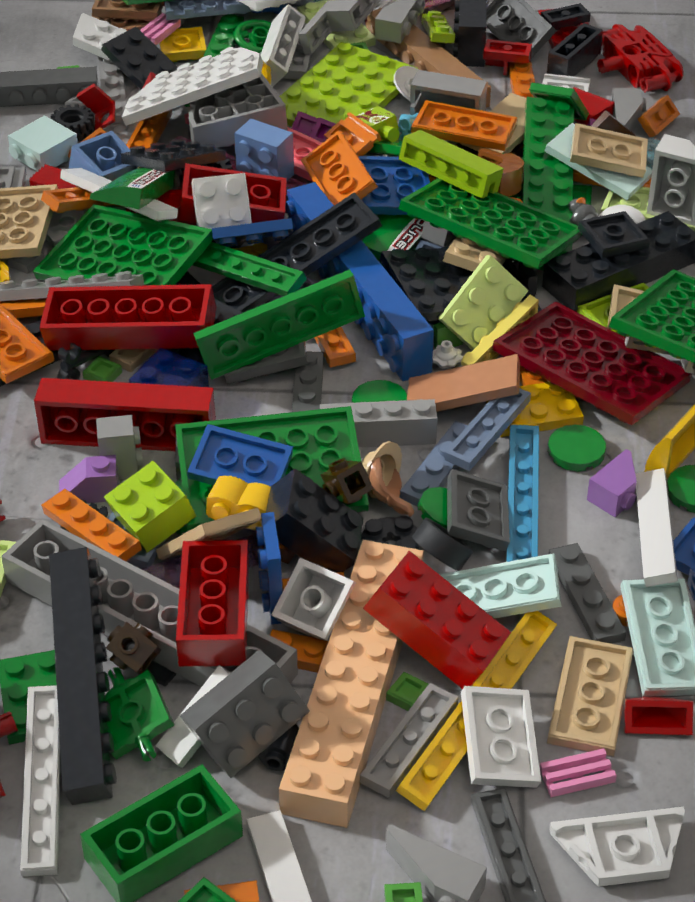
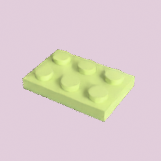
[437,255,528,351]

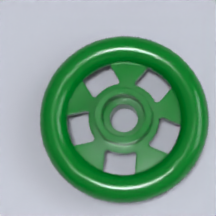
[234,19,271,55]

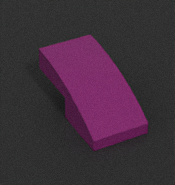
[291,111,335,143]

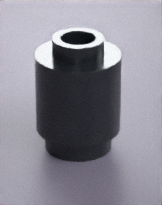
[259,724,299,771]

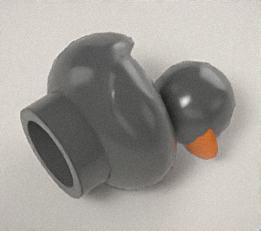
[568,197,598,236]

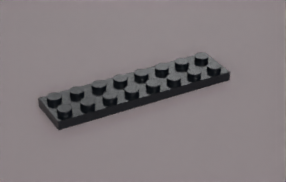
[212,192,382,313]

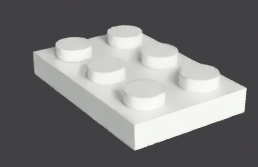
[461,686,541,788]

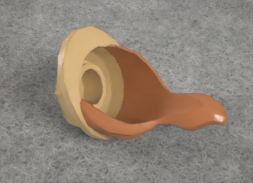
[361,441,414,517]

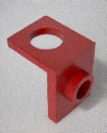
[77,84,115,130]

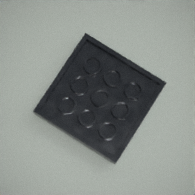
[380,247,473,322]

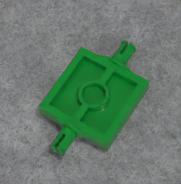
[105,667,175,762]

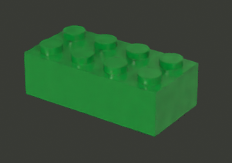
[80,764,243,902]

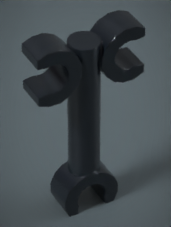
[57,343,115,380]

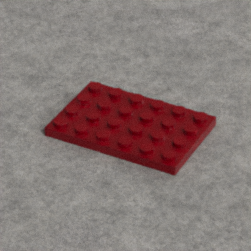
[492,301,693,426]

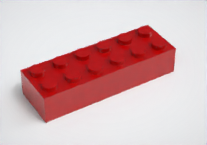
[39,284,217,350]
[34,378,216,452]

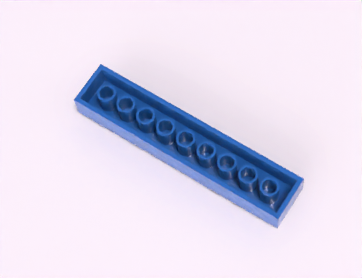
[285,182,434,382]

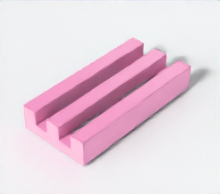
[140,13,181,45]
[539,748,617,797]

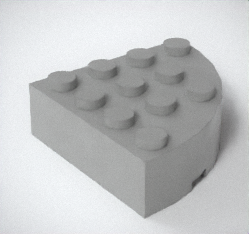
[188,73,288,148]

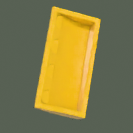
[644,404,695,479]

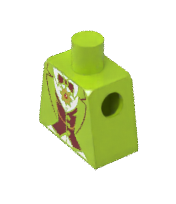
[356,106,400,142]

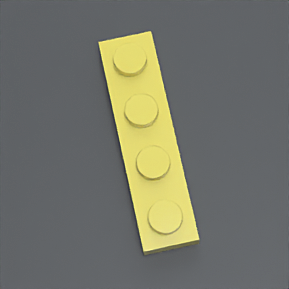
[461,295,539,366]

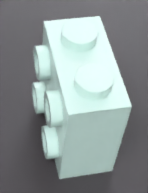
[8,115,78,172]

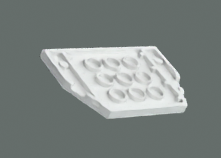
[122,47,263,126]

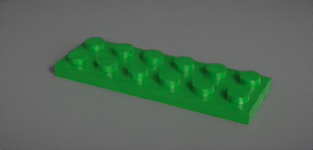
[193,269,365,380]

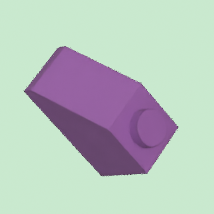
[587,449,637,517]
[59,455,119,503]

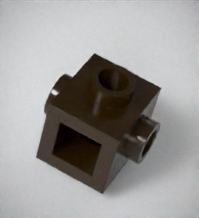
[321,458,373,505]
[106,622,161,675]

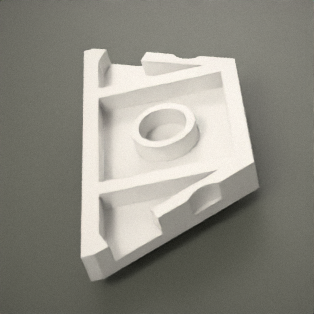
[73,13,127,61]
[550,806,685,887]

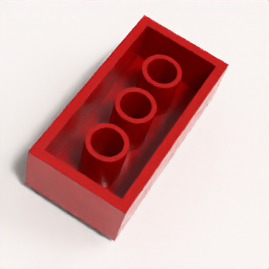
[178,163,287,223]
[176,540,249,667]
[363,551,511,689]

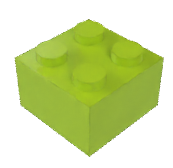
[104,460,196,553]

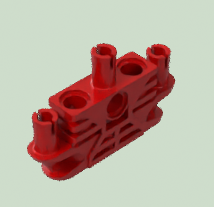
[597,24,684,93]

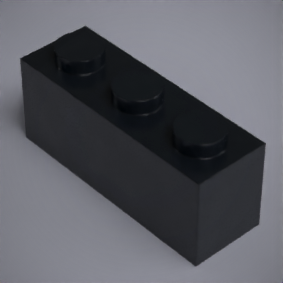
[547,23,603,76]

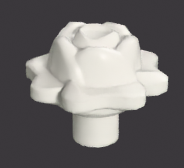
[432,340,463,369]

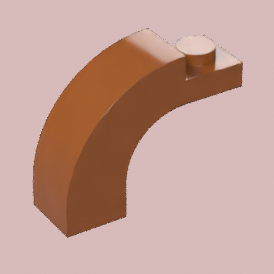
[478,148,524,196]

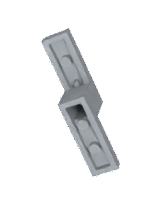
[298,0,381,54]

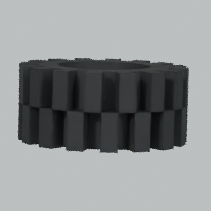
[51,104,95,143]

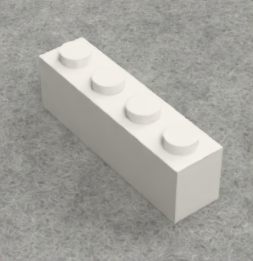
[261,4,306,87]

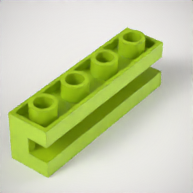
[399,130,504,198]

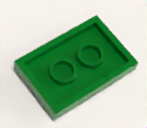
[0,650,57,745]

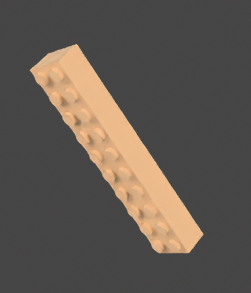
[279,540,424,828]

